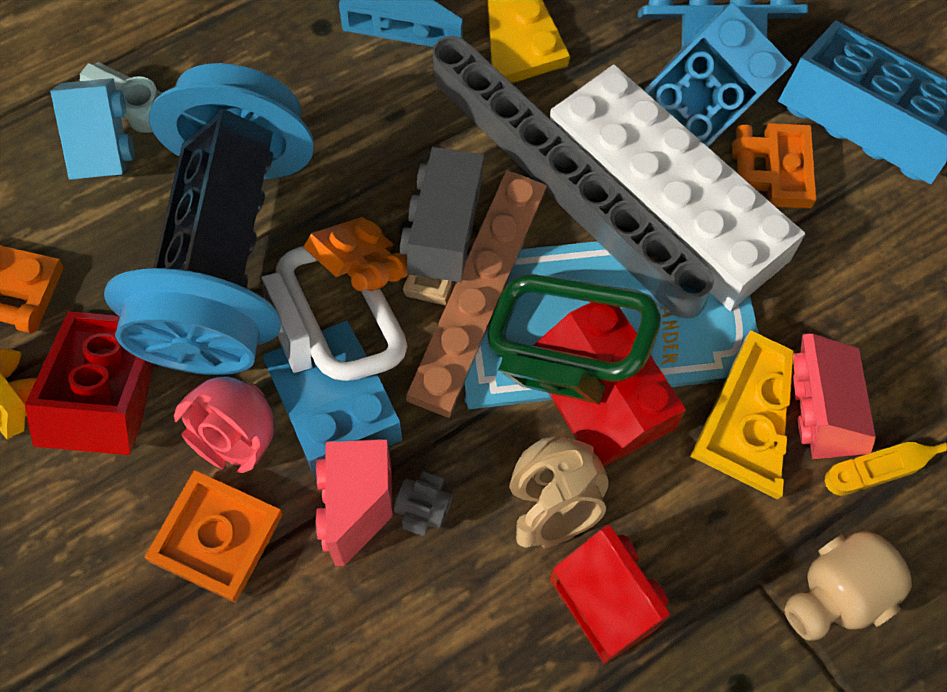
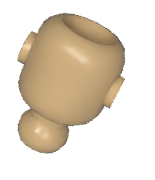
[784,531,912,640]

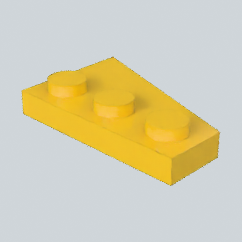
[487,0,570,83]
[690,330,794,499]

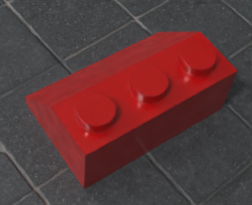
[533,302,686,467]

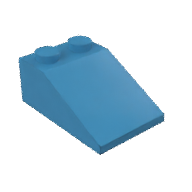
[262,320,402,479]

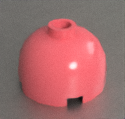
[174,377,275,473]

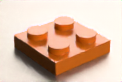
[144,470,283,603]

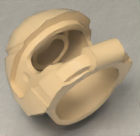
[509,437,608,549]

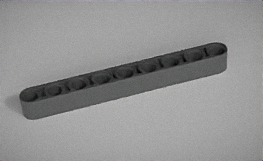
[433,36,714,318]

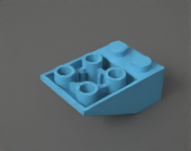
[643,2,792,147]

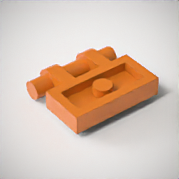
[732,123,816,208]
[303,217,408,291]

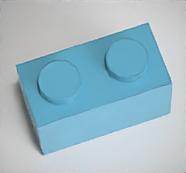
[50,78,134,180]

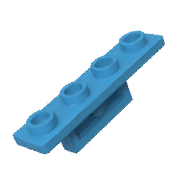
[638,0,808,48]

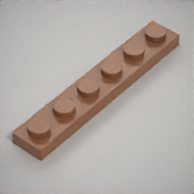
[406,170,547,418]

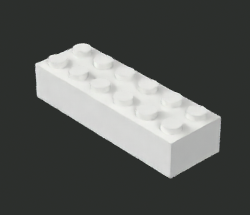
[550,64,806,312]

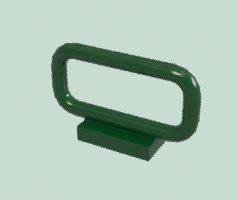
[487,274,661,405]

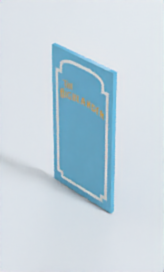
[455,241,759,409]

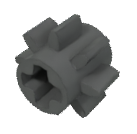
[394,471,453,536]

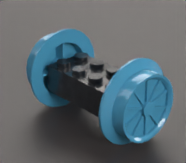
[104,63,314,375]

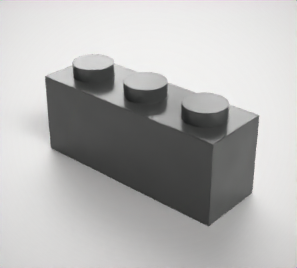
[400,147,484,282]

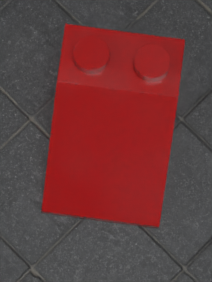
[25,311,153,455]

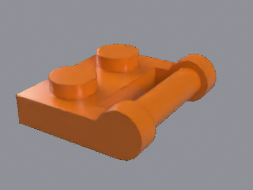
[0,245,64,334]

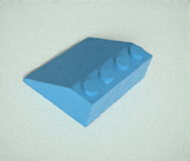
[778,20,947,184]

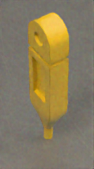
[825,442,947,496]

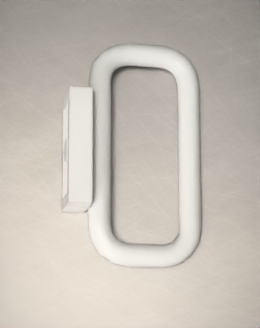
[262,246,407,381]

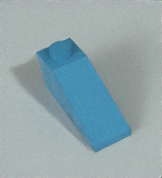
[339,0,463,47]

